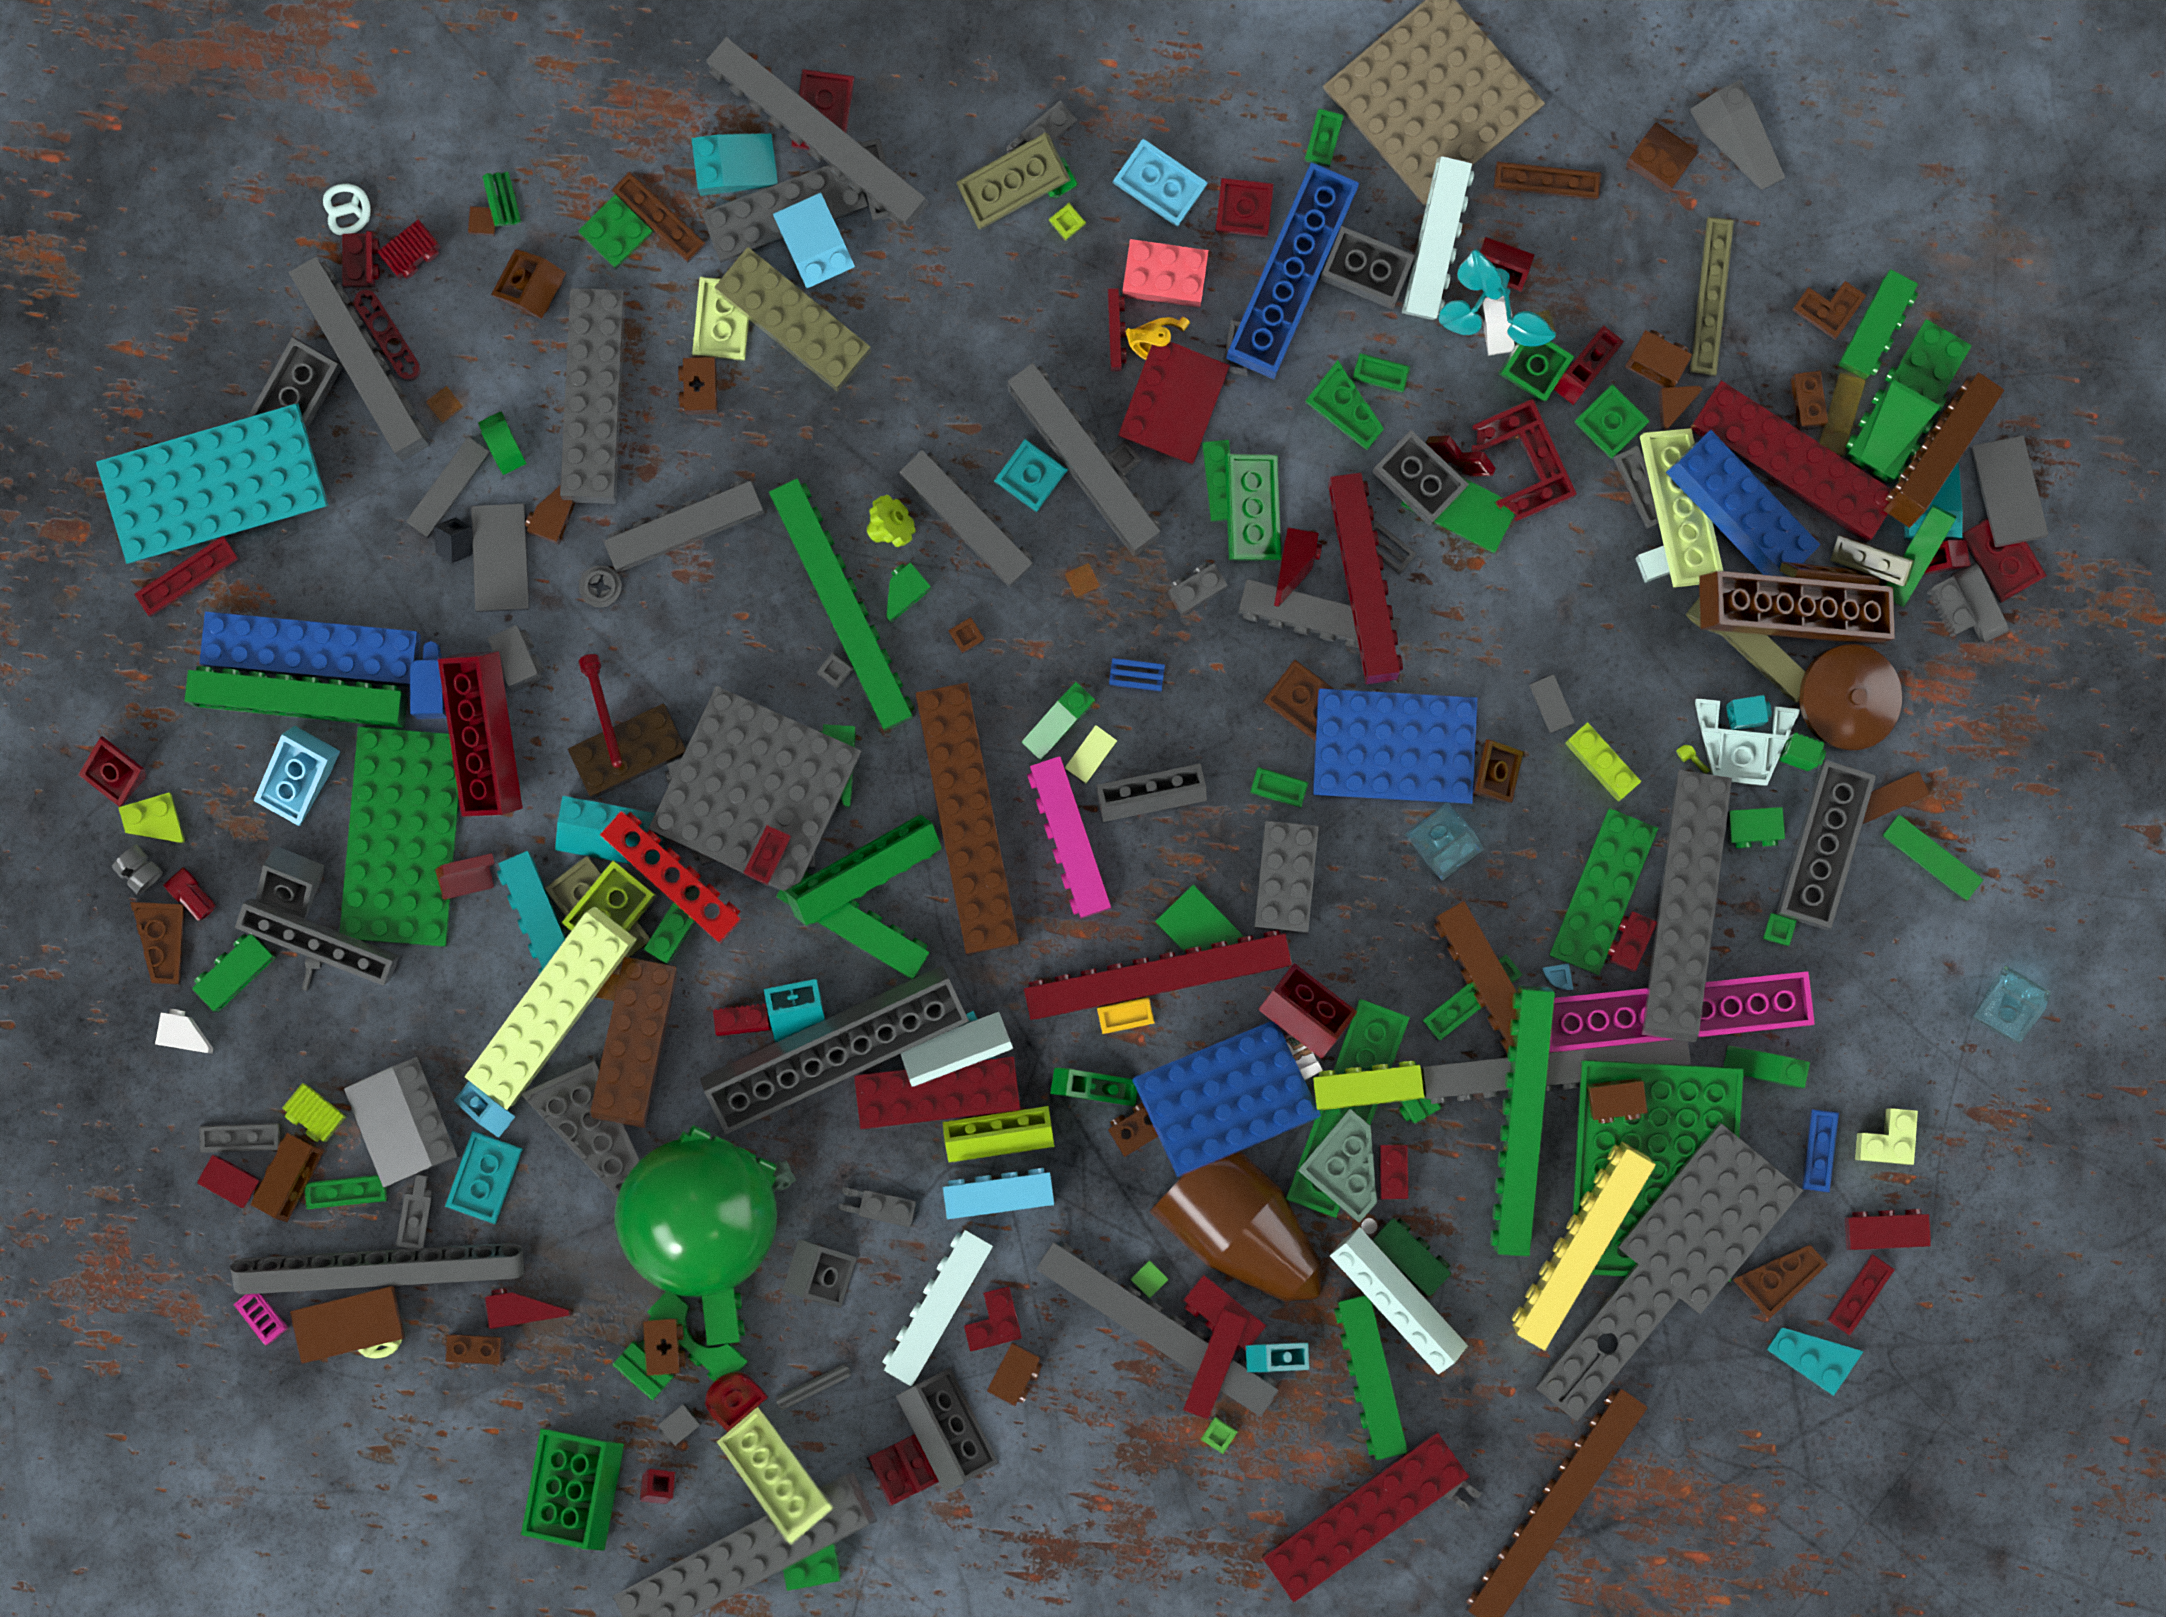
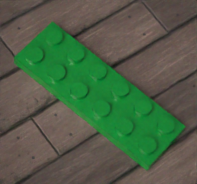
[1549,808,1658,976]

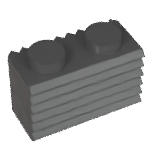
[1927,576,1978,637]

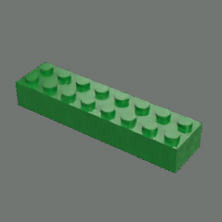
[184,666,408,728]

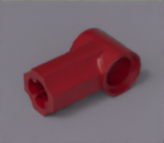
[163,867,217,921]

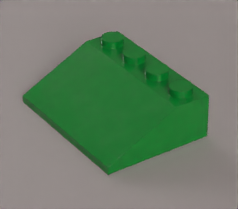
[521,1428,624,1551]

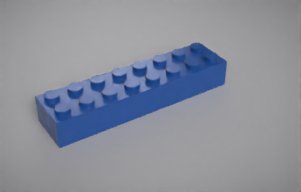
[1226,162,1360,379]
[199,612,421,687]

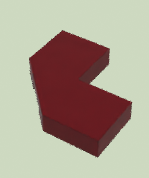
[1426,435,1496,477]

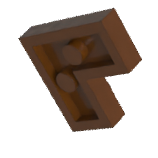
[1792,281,1867,340]

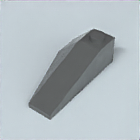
[1690,80,1785,190]

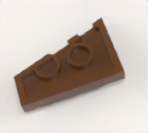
[130,902,185,985]

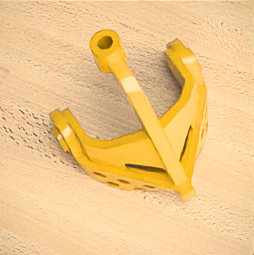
[1125,317,1190,360]

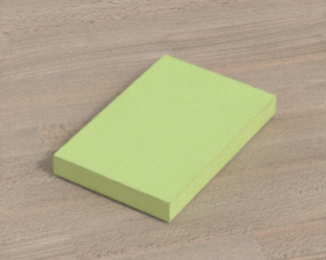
[692,277,749,361]

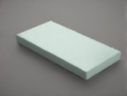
[900,1012,1013,1087]

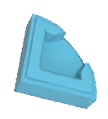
[1542,963,1573,990]

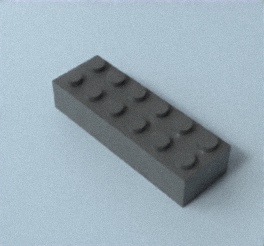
[1776,760,1876,930]

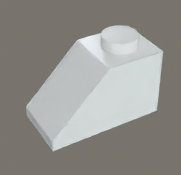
[1480,296,1514,356]
[155,1009,213,1054]

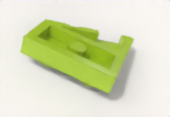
[118,792,185,843]

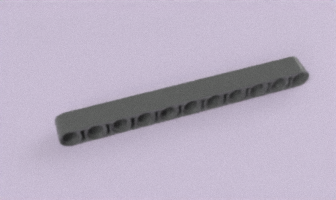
[230,1243,525,1294]

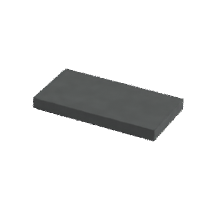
[1971,436,2049,547]
[471,504,529,612]

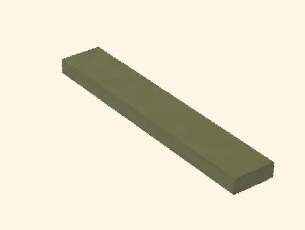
[1689,217,1734,376]

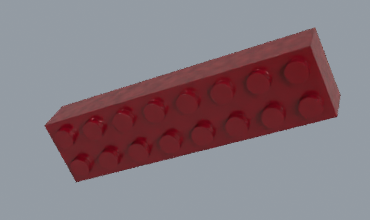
[1690,380,1891,543]
[1262,1430,1469,1603]

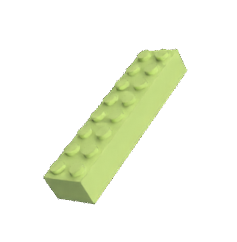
[465,907,637,1110]

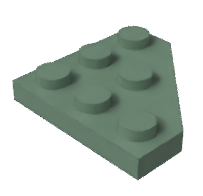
[1298,1109,1377,1223]

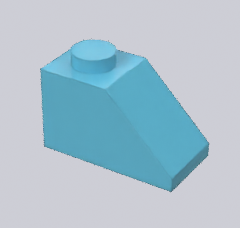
[453,1081,515,1138]

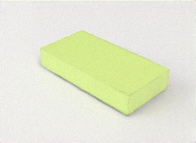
[1065,725,1117,784]

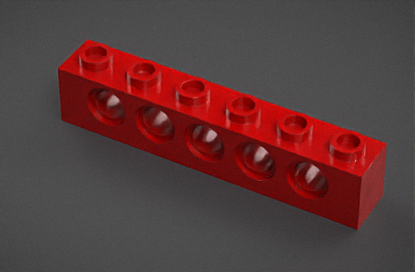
[600,811,742,944]

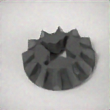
[579,565,621,608]

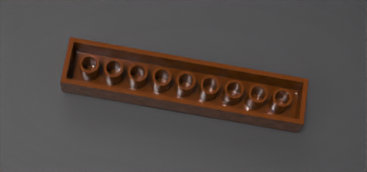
[915,682,1019,955]

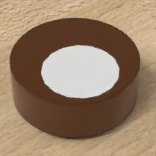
[1351,1213,1379,1239]

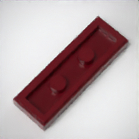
[1827,1254,1895,1336]

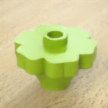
[867,495,916,547]

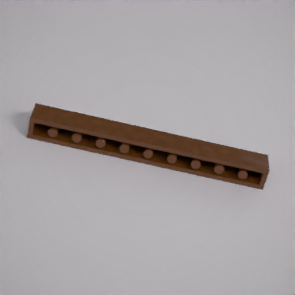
[1466,1388,1648,1617]

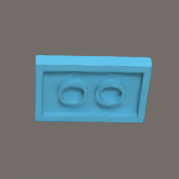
[1113,139,1208,227]

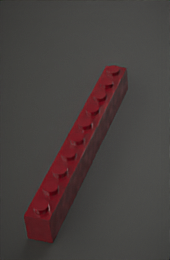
[1024,930,1292,1021]

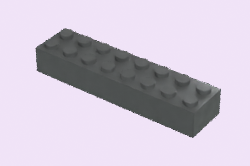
[288,257,430,461]
[560,288,626,504]
[1007,363,1161,557]

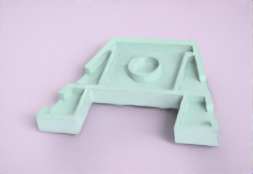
[1695,699,1799,786]

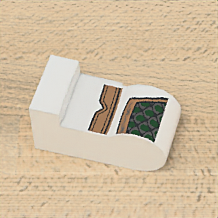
[1284,1034,1323,1080]

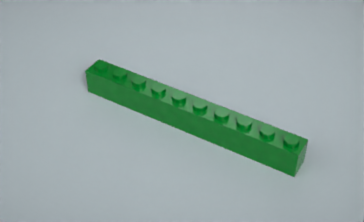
[769,478,915,732]
[1490,985,1555,1256]

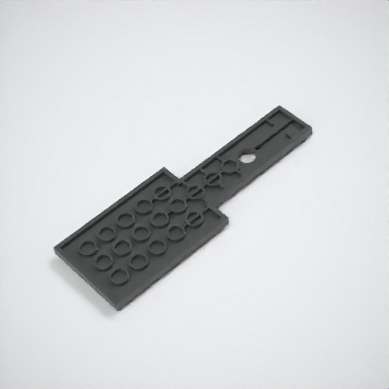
[1535,1122,1803,1422]

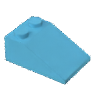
[773,192,855,288]
[254,726,340,826]

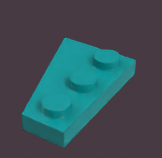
[1766,1327,1864,1396]

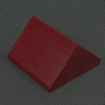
[79,736,147,807]

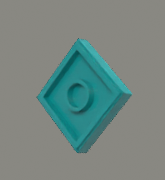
[994,438,1068,513]

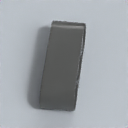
[1951,563,2009,643]

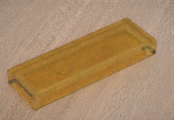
[1819,373,1866,457]

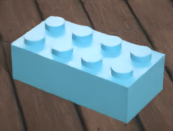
[943,1168,1054,1219]

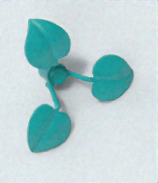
[1438,249,1557,346]

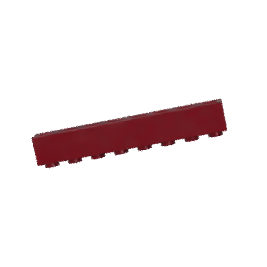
[1328,472,1403,684]

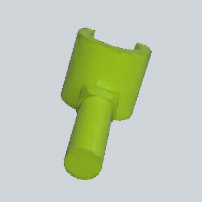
[1676,745,1710,774]

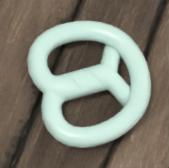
[323,184,370,236]

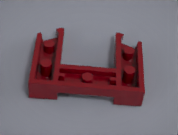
[1471,399,1577,522]

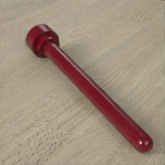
[578,654,622,768]

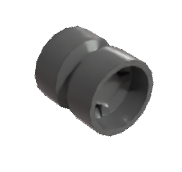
[111,845,163,895]

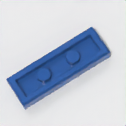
[1802,1109,1839,1192]

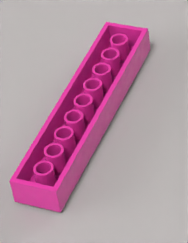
[1549,971,1815,1053]

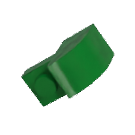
[478,411,527,475]

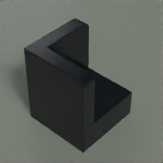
[434,517,473,563]

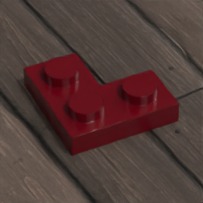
[964,1286,1022,1352]

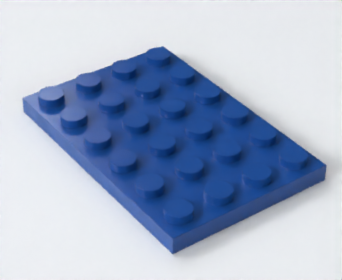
[1313,689,1478,804]
[1133,1021,1321,1177]

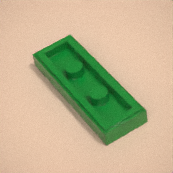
[305,1175,388,1209]

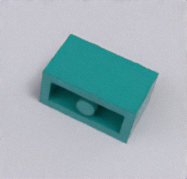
[1725,695,1772,730]
[1246,1343,1309,1372]

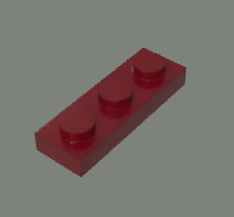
[1108,288,1126,371]

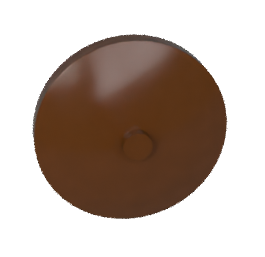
[1799,644,1902,751]

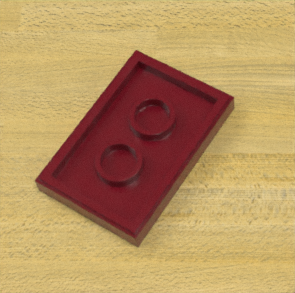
[791,69,855,150]
[1961,519,2047,603]

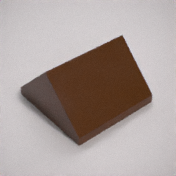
[1473,739,1523,803]

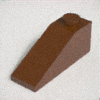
[525,485,576,545]

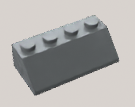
[896,1367,999,1492]

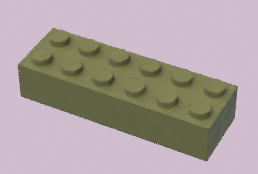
[714,247,871,392]

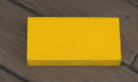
[1097,997,1155,1034]

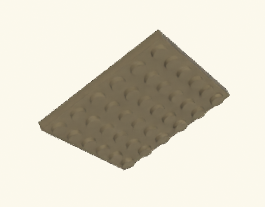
[1323,0,1545,206]

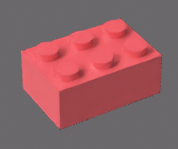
[1122,239,1209,308]

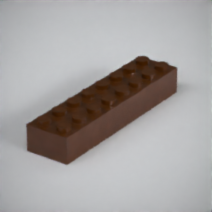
[1699,571,1895,644]

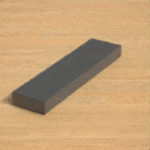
[406,437,490,538]

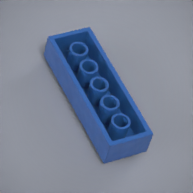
[1666,430,1820,577]

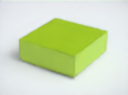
[1049,203,1086,241]

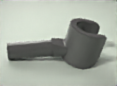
[301,956,322,991]

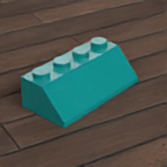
[555,796,666,865]

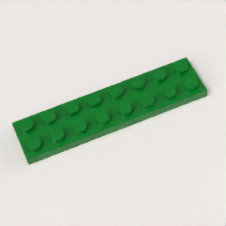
[1286,999,1410,1218]

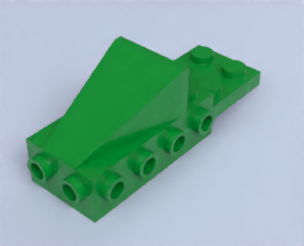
[1845,319,1972,484]

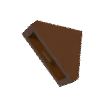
[1658,386,1703,431]

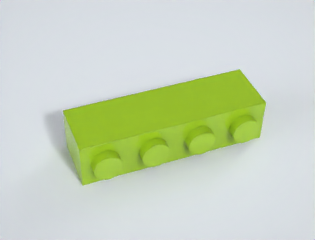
[1313,1061,1425,1111]
[942,1106,1055,1163]

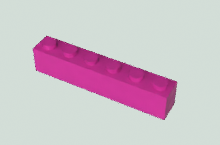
[1027,756,1111,919]

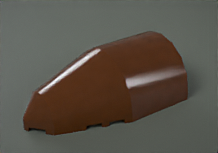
[1149,1151,1321,1302]

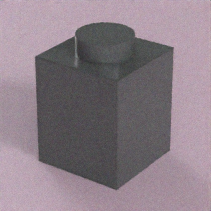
[658,1404,702,1446]

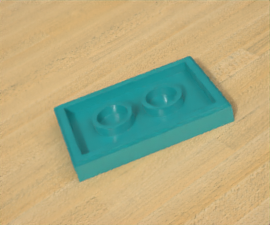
[445,1131,523,1224]

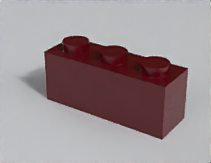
[1845,1209,1931,1250]
[1183,1275,1266,1351]

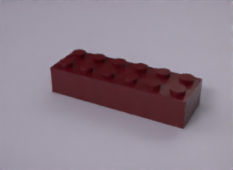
[438,651,523,816]
[854,1057,1020,1130]

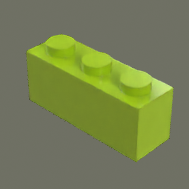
[1565,722,1641,802]

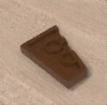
[1732,1245,1828,1319]

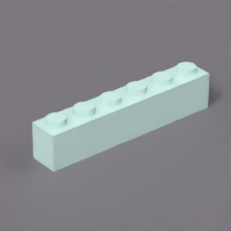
[1402,156,1474,320]
[1330,1227,1468,1374]
[882,1230,993,1387]

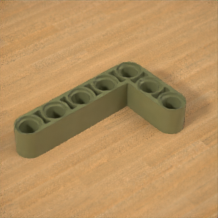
[1686,597,1805,702]

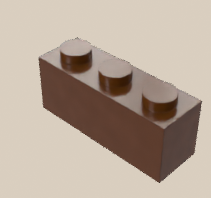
[250,1133,324,1222]

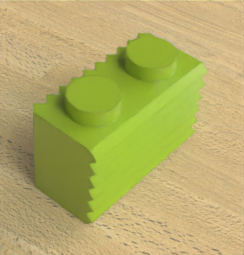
[282,1083,347,1142]

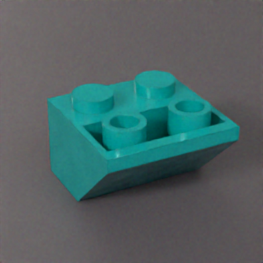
[764,979,825,1043]

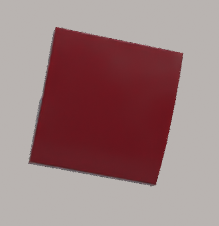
[866,1434,939,1506]

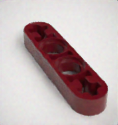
[354,290,421,381]

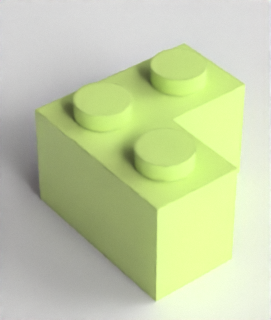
[1855,1109,1918,1165]

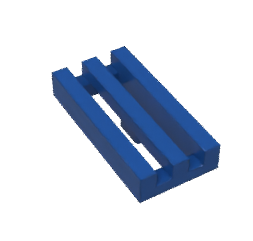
[1109,658,1165,692]

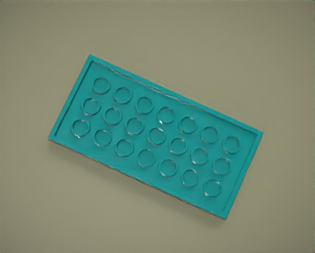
[96,404,329,564]

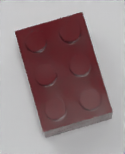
[1258,963,1357,1059]

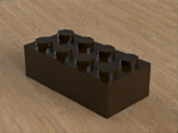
[567,703,686,799]

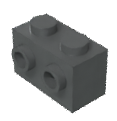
[1168,563,1228,617]

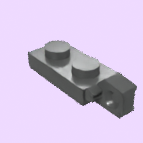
[396,1174,432,1249]

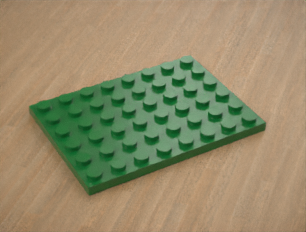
[1572,1060,1744,1282]

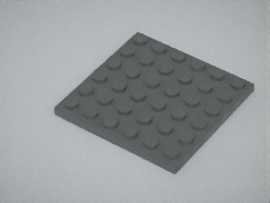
[648,686,862,892]

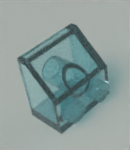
[1405,803,1484,881]
[1973,965,2051,1045]

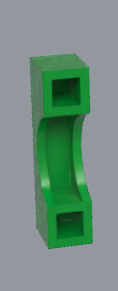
[647,1291,748,1382]

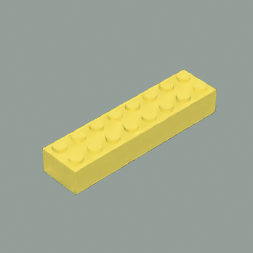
[1512,1141,1655,1350]

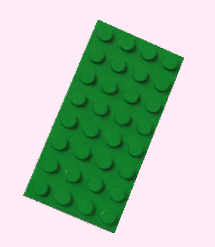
[340,727,459,947]

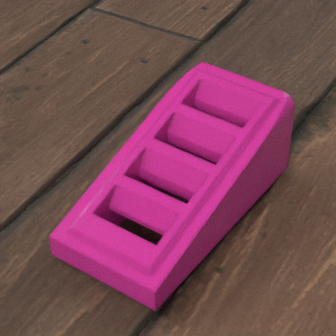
[233,1293,289,1346]

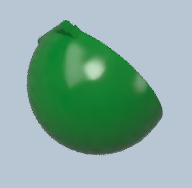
[614,1125,777,1297]

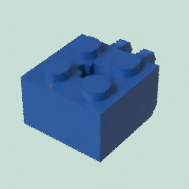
[410,641,447,719]

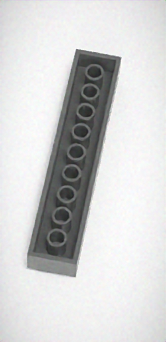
[1642,770,1732,1042]
[700,965,969,1135]
[613,1472,877,1617]

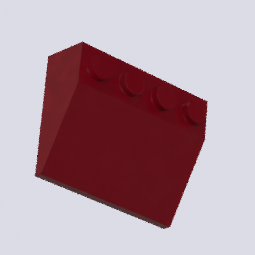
[1118,342,1230,464]

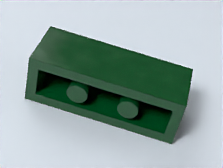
[1371,1218,1452,1297]

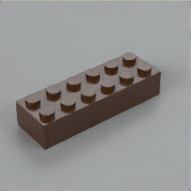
[1884,372,2004,528]
[590,957,678,1128]

